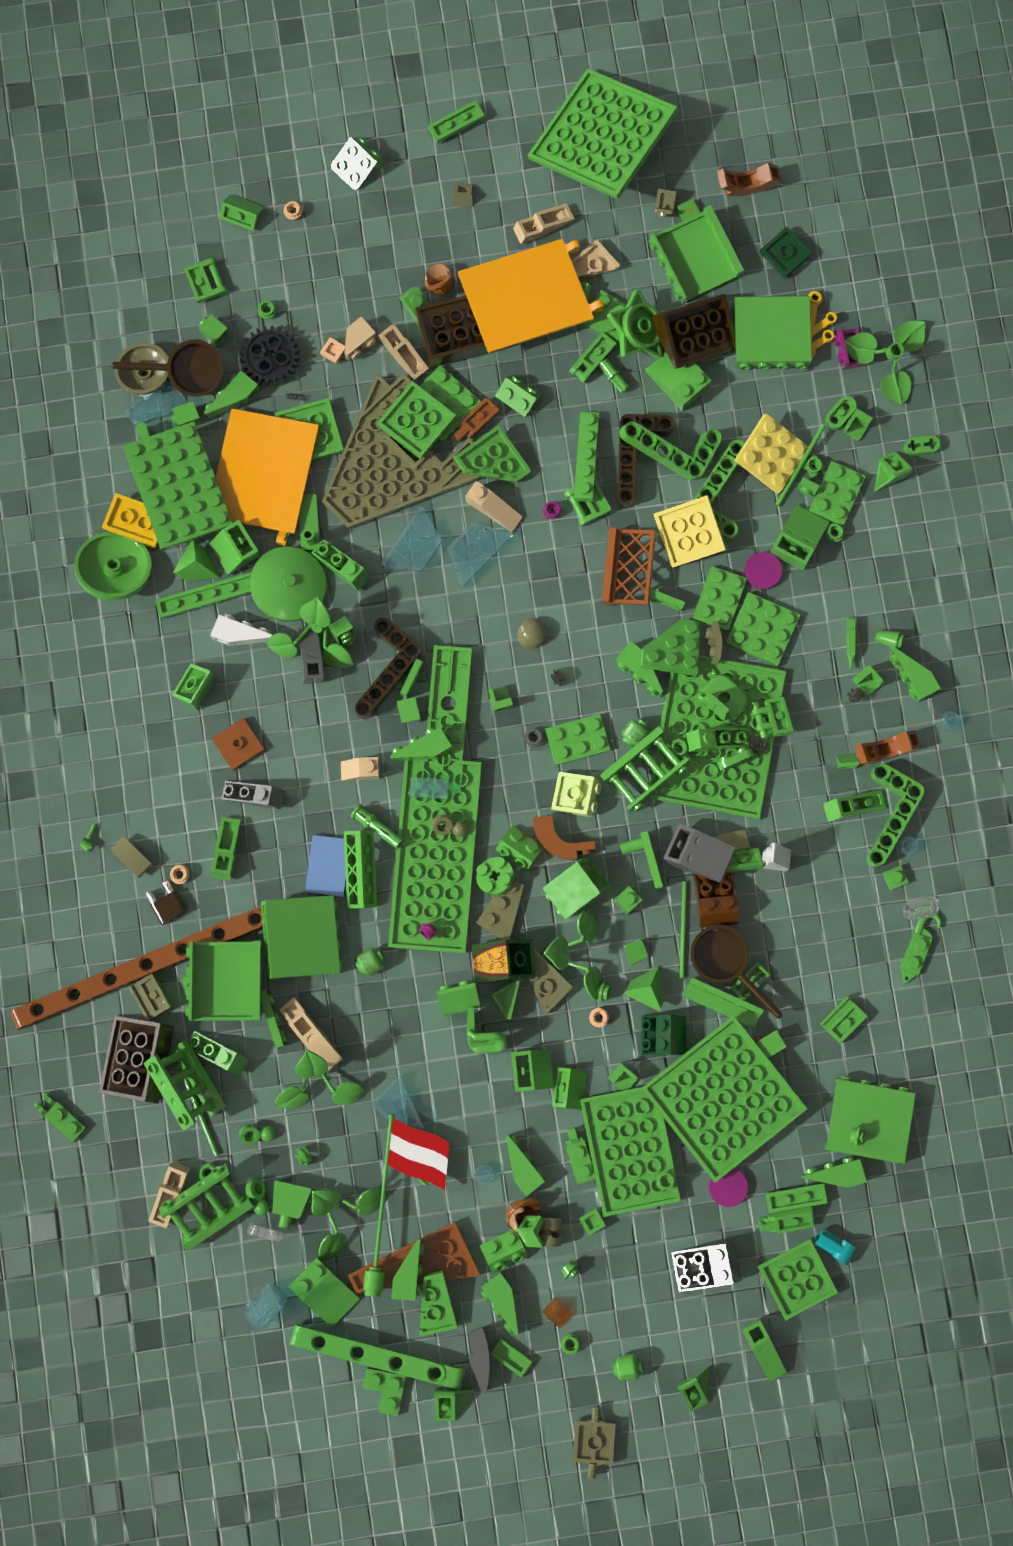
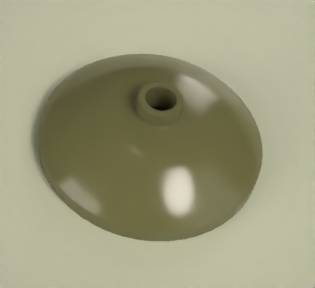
[114,343,169,395]

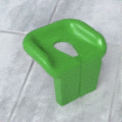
[698,675,749,724]
[467,1007,507,1054]

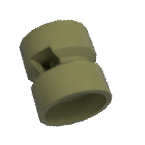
[538,1217,562,1247]

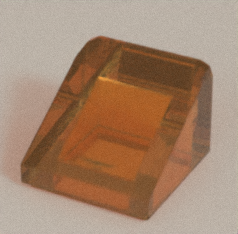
[542,1298,573,1329]

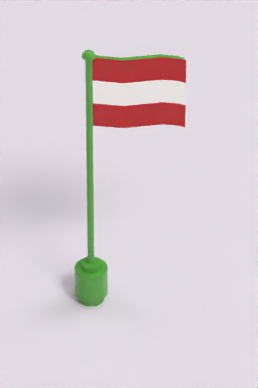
[363,1114,450,1297]

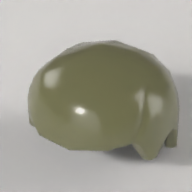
[517,618,547,649]

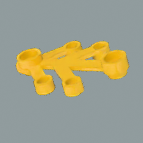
[808,291,837,359]

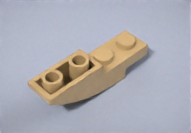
[279,997,343,1071]

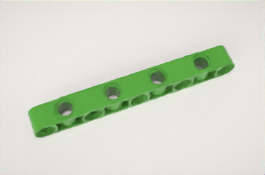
[290,1324,466,1390]

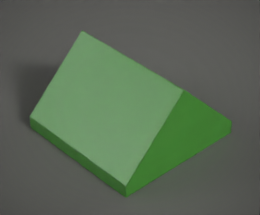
[172,663,216,710]

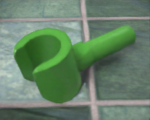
[80,824,97,852]

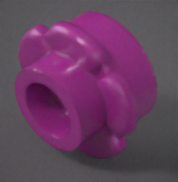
[543,501,562,520]
[419,923,437,940]

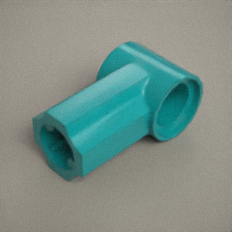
[814,1229,857,1265]

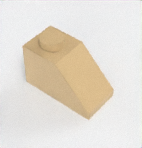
[341,757,380,781]

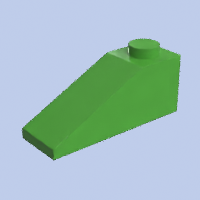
[823,790,886,822]

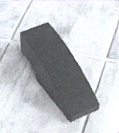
[468,1327,490,1395]

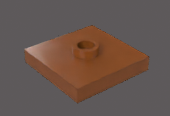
[211,718,264,771]

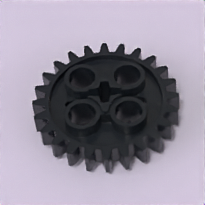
[239,326,300,386]

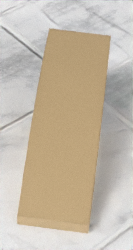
[513,203,575,244]
[377,324,429,380]
[148,1161,191,1229]

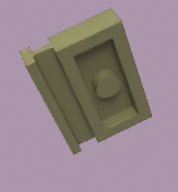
[129,973,173,1021]

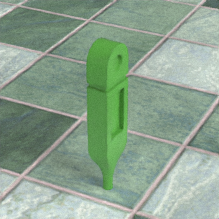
[847,617,856,669]

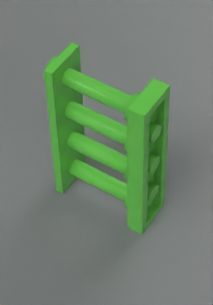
[600,726,690,813]
[144,1039,226,1131]
[159,1163,254,1251]

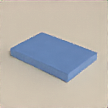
[305,835,346,897]

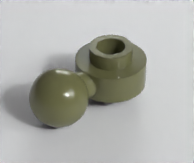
[432,814,467,837]

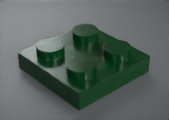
[759,227,812,279]

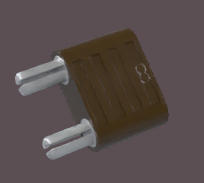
[146,881,188,926]

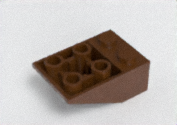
[693,872,739,928]

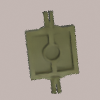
[573,1407,616,1478]

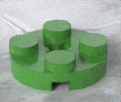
[476,857,515,896]

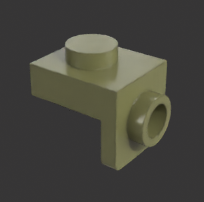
[655,188,676,217]

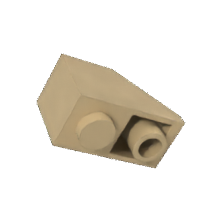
[345,316,377,362]

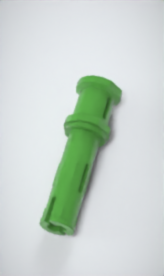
[351,804,404,849]

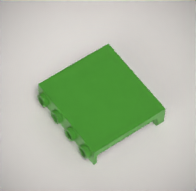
[649,205,744,304]
[733,296,812,370]
[261,896,342,980]
[185,941,263,1021]
[824,1076,916,1164]

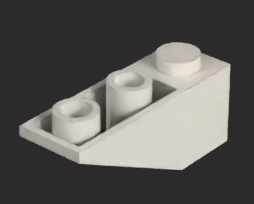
[210,614,272,646]
[762,843,791,871]

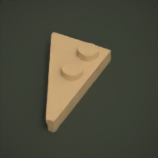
[571,240,620,279]

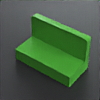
[219,195,264,231]
[552,1067,587,1110]

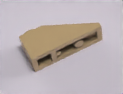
[465,481,523,532]

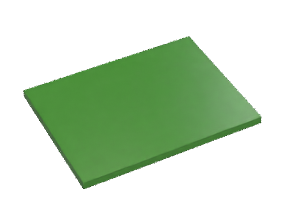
[649,654,787,820]

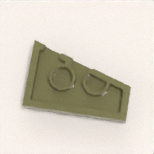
[476,879,524,940]
[528,946,574,1014]

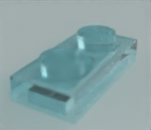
[409,777,449,800]

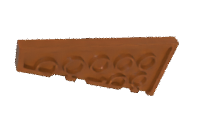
[348,1221,481,1293]

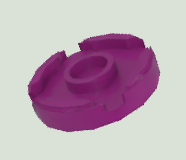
[744,552,782,590]
[708,1168,748,1207]

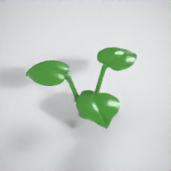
[845,321,926,405]
[266,596,355,669]
[544,909,603,1000]
[275,1050,366,1109]
[311,1187,382,1260]

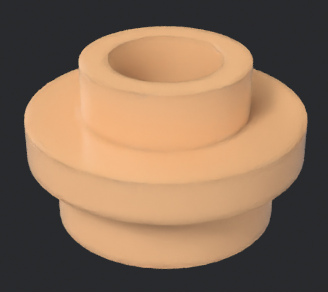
[284,201,302,220]
[170,865,190,884]
[589,1008,609,1027]

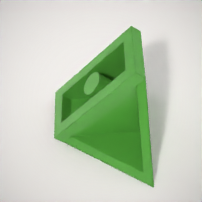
[874,451,912,492]
[173,540,221,582]
[624,966,665,1011]
[492,981,520,1020]
[676,1365,711,1412]
[434,1389,475,1421]

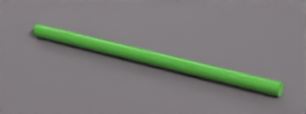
[775,423,826,507]
[680,881,687,978]
[178,1065,219,1156]

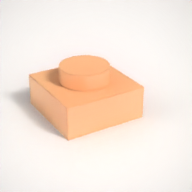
[320,337,345,364]

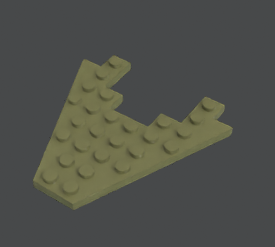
[322,373,481,529]

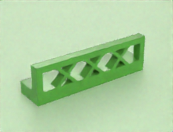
[344,830,377,908]
[683,978,764,1029]

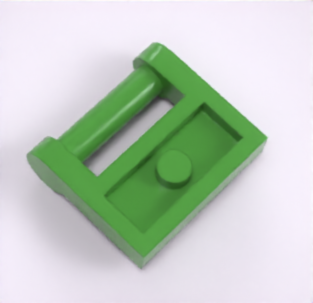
[184,258,229,304]
[564,479,612,526]

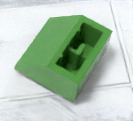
[209,520,261,576]
[436,980,481,1016]
[511,1049,554,1092]

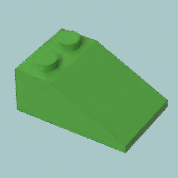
[645,352,711,411]
[288,1256,360,1327]

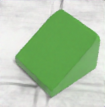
[836,754,859,770]
[623,939,648,965]

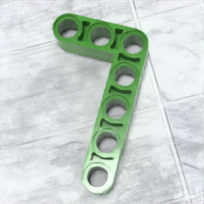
[619,422,722,480]
[694,440,745,542]
[867,763,924,868]

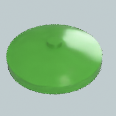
[74,532,151,600]
[250,546,326,622]

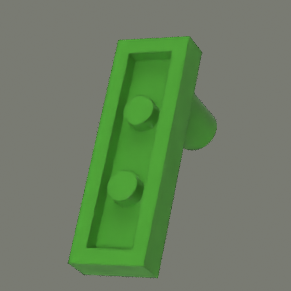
[299,494,320,552]
[620,831,665,890]

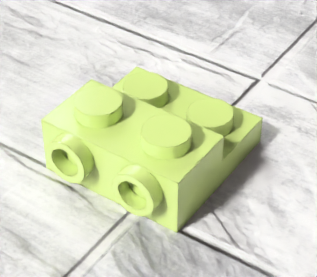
[551,772,601,817]

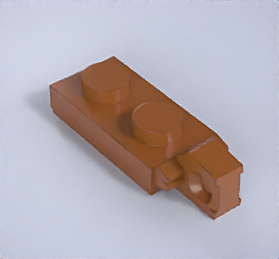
[454,397,500,443]

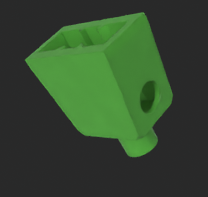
[272,1180,313,1229]

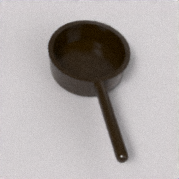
[111,340,224,397]
[690,925,782,1019]

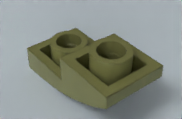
[705,621,722,665]
[714,830,751,851]
[110,836,153,878]

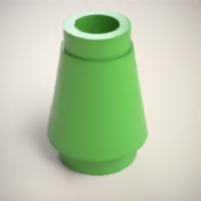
[875,630,904,649]

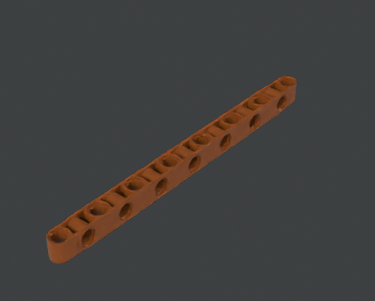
[10,906,263,1030]

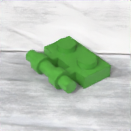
[752,697,794,739]

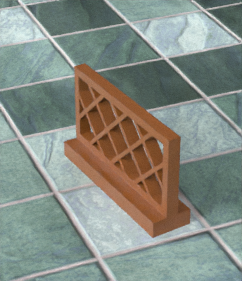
[602,527,656,606]

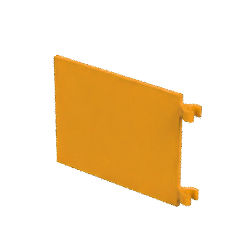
[458,239,604,353]
[215,409,319,546]

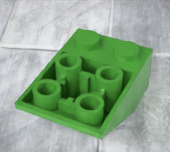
[770,505,829,571]

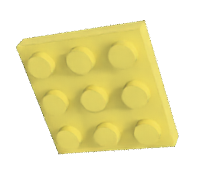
[734,414,809,493]
[654,495,726,568]

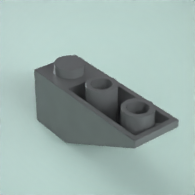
[298,628,324,684]
[221,781,285,810]

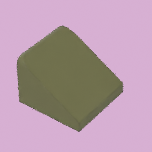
[454,184,473,207]

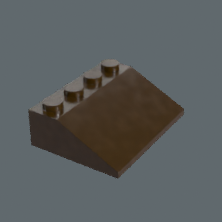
[652,294,736,369]
[415,295,488,367]
[99,1016,174,1104]

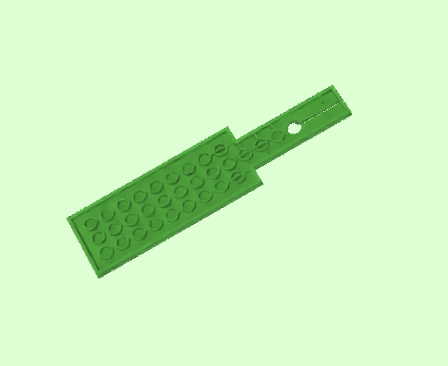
[388,645,482,954]

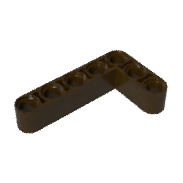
[617,414,674,508]
[355,617,421,720]

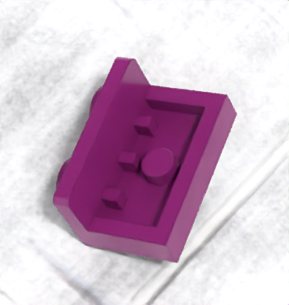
[834,328,866,370]

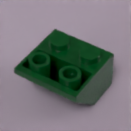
[641,1015,686,1056]

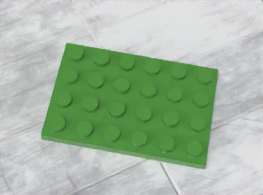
[123,422,232,551]
[580,1087,681,1217]

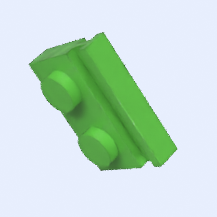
[820,996,867,1044]

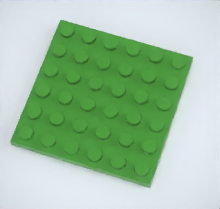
[527,68,679,199]
[641,1015,807,1183]

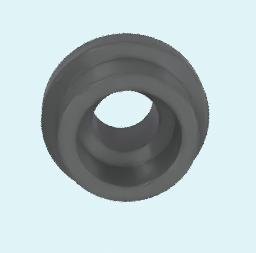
[524,728,543,747]

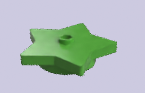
[607,289,662,358]

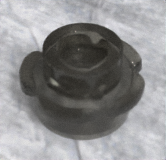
[551,669,566,687]
[847,688,866,703]
[749,735,768,754]

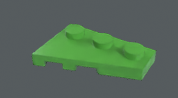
[419,1270,458,1337]

